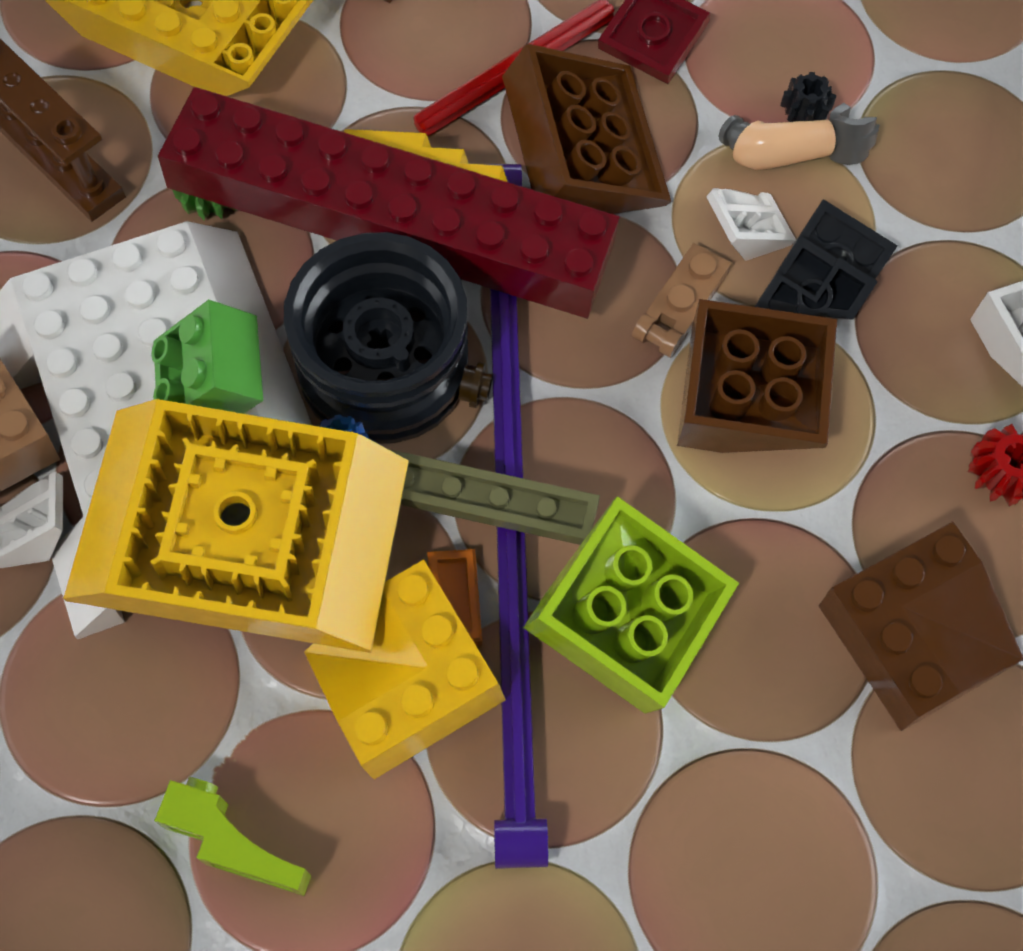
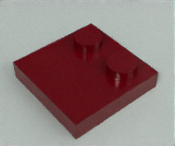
[598,0,710,84]

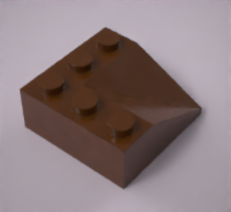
[677,299,837,453]
[819,522,1023,731]

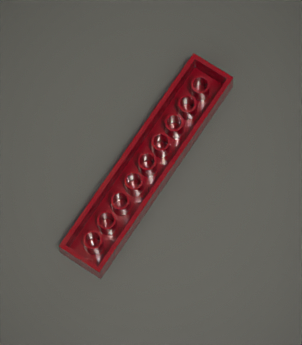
[158,87,620,319]

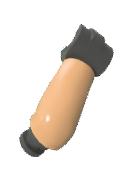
[718,103,880,170]

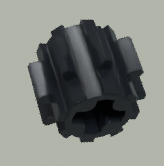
[780,72,836,122]

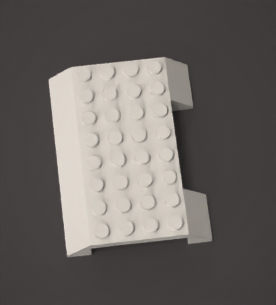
[0,221,312,640]

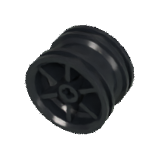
[284,232,468,444]

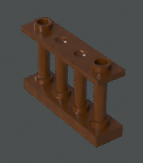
[0,39,126,222]

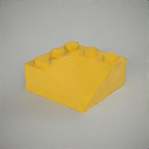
[304,559,506,780]

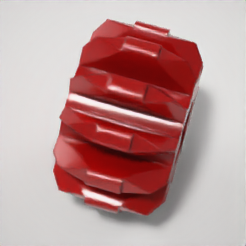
[967,424,1023,507]

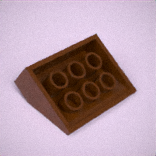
[502,43,671,214]

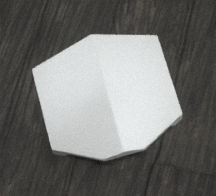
[706,188,796,261]
[0,472,63,568]

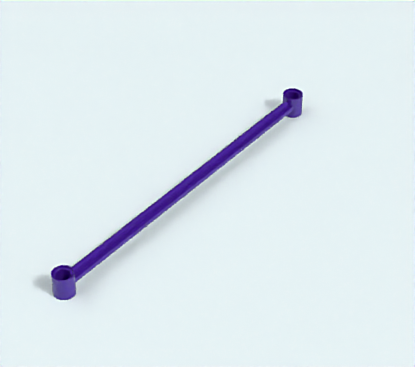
[483,164,549,869]

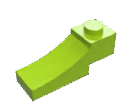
[154,777,311,896]

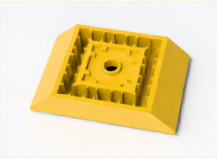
[45,0,313,96]
[63,399,409,653]

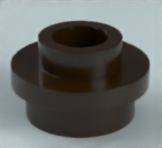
[459,362,493,408]

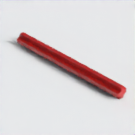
[413,0,615,136]

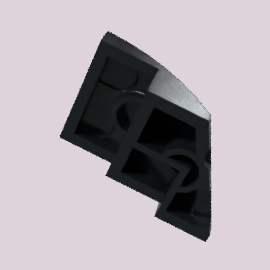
[754,199,898,320]

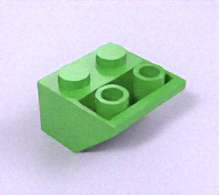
[151,299,264,414]

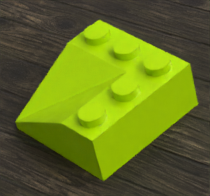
[523,496,739,714]

